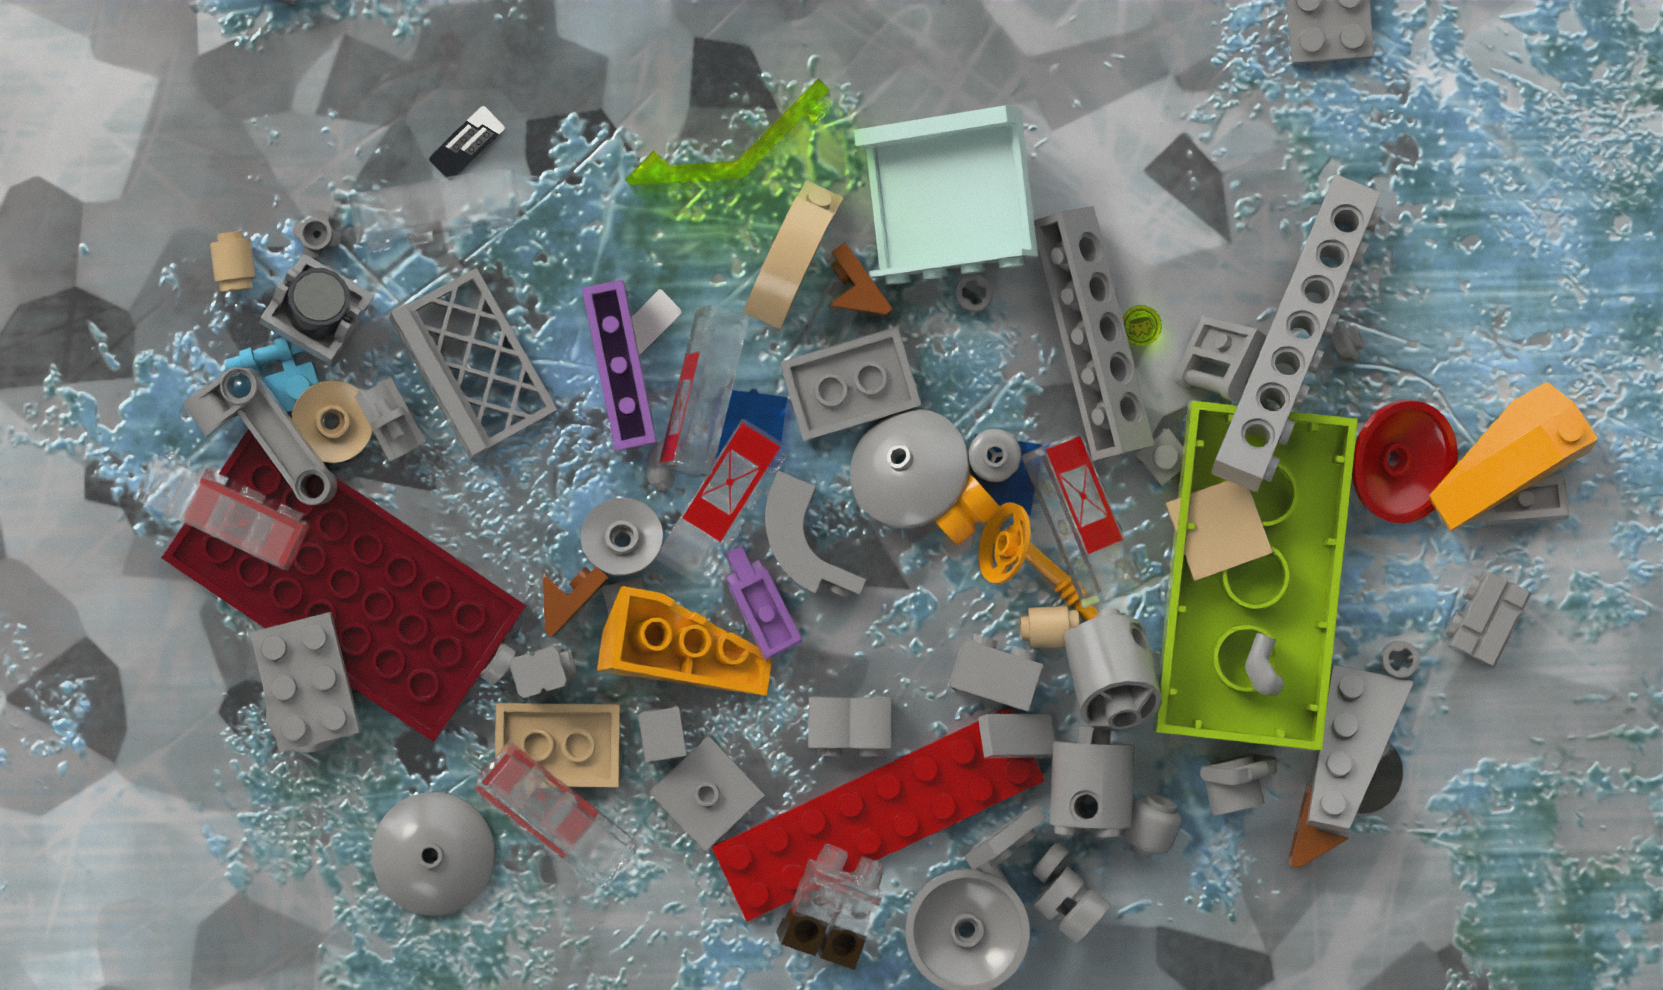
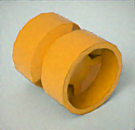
[935,472,1001,546]

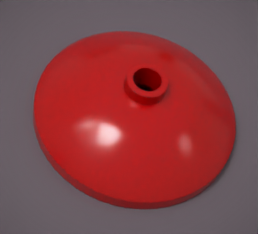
[1352,400,1458,524]

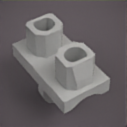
[355,377,427,462]

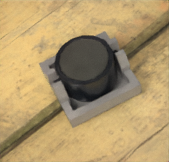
[259,253,374,365]

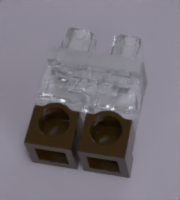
[776,844,884,970]

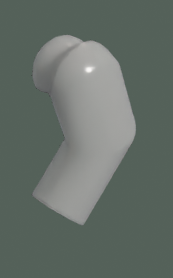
[646,429,689,491]
[1245,633,1283,696]

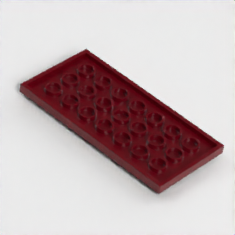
[161,428,527,742]

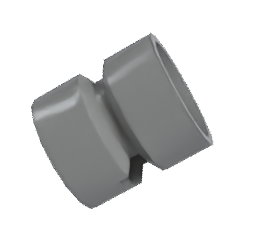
[1032,866,1111,944]

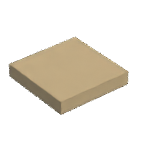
[1165,481,1273,581]

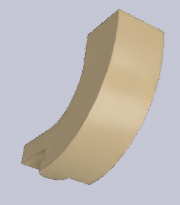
[743,180,843,329]

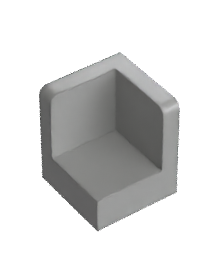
[638,706,688,762]

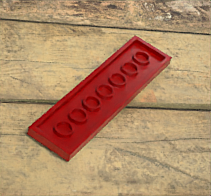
[712,706,1045,922]

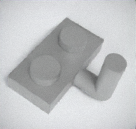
[964,805,1046,884]

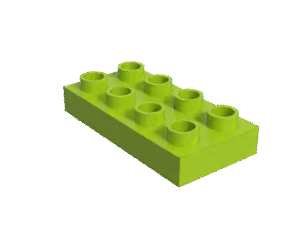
[1152,401,1358,751]

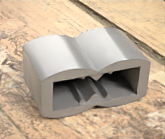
[808,697,892,756]

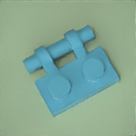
[225,337,320,414]

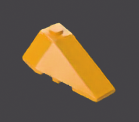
[1428,382,1598,532]
[597,586,772,696]

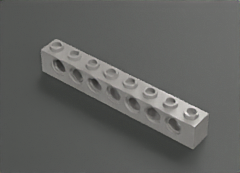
[1211,174,1383,492]

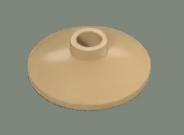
[291,380,373,463]

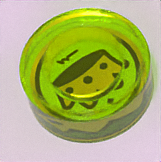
[1122,305,1162,347]

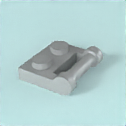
[1174,316,1267,402]

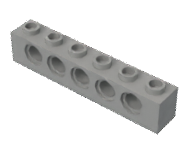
[1034,206,1155,461]

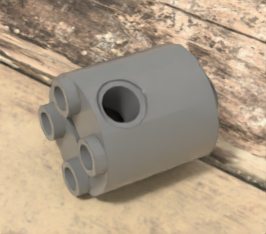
[1064,608,1162,731]
[1049,726,1135,837]

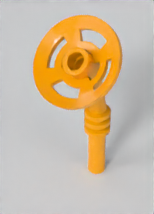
[978,502,1099,621]

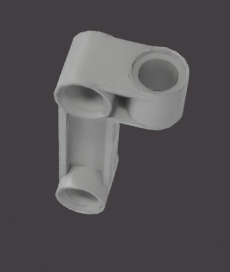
[183,367,337,505]

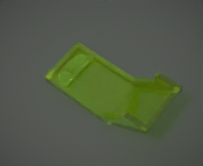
[625,78,830,194]

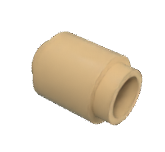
[210,231,256,292]
[1020,606,1079,649]

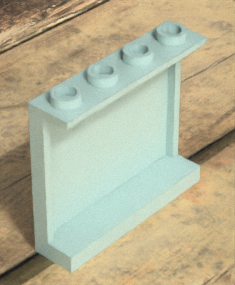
[854,105,1038,285]

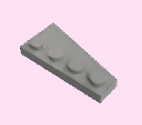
[1306,665,1414,833]

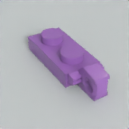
[724,546,803,660]

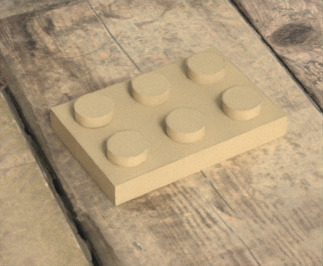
[495,703,620,787]

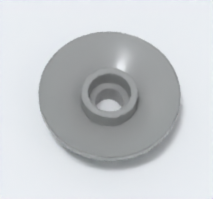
[581,498,663,576]

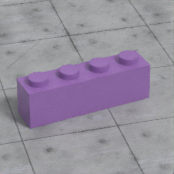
[582,280,658,452]

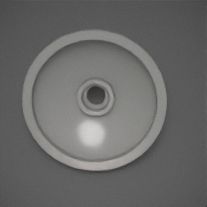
[850,409,970,528]
[371,792,495,916]
[905,869,1030,990]

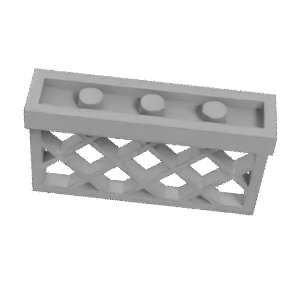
[389,268,558,460]

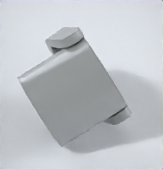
[1200,753,1277,815]

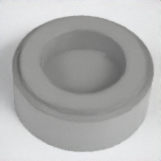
[480,643,516,685]
[1033,843,1070,883]

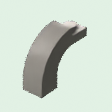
[765,470,867,599]

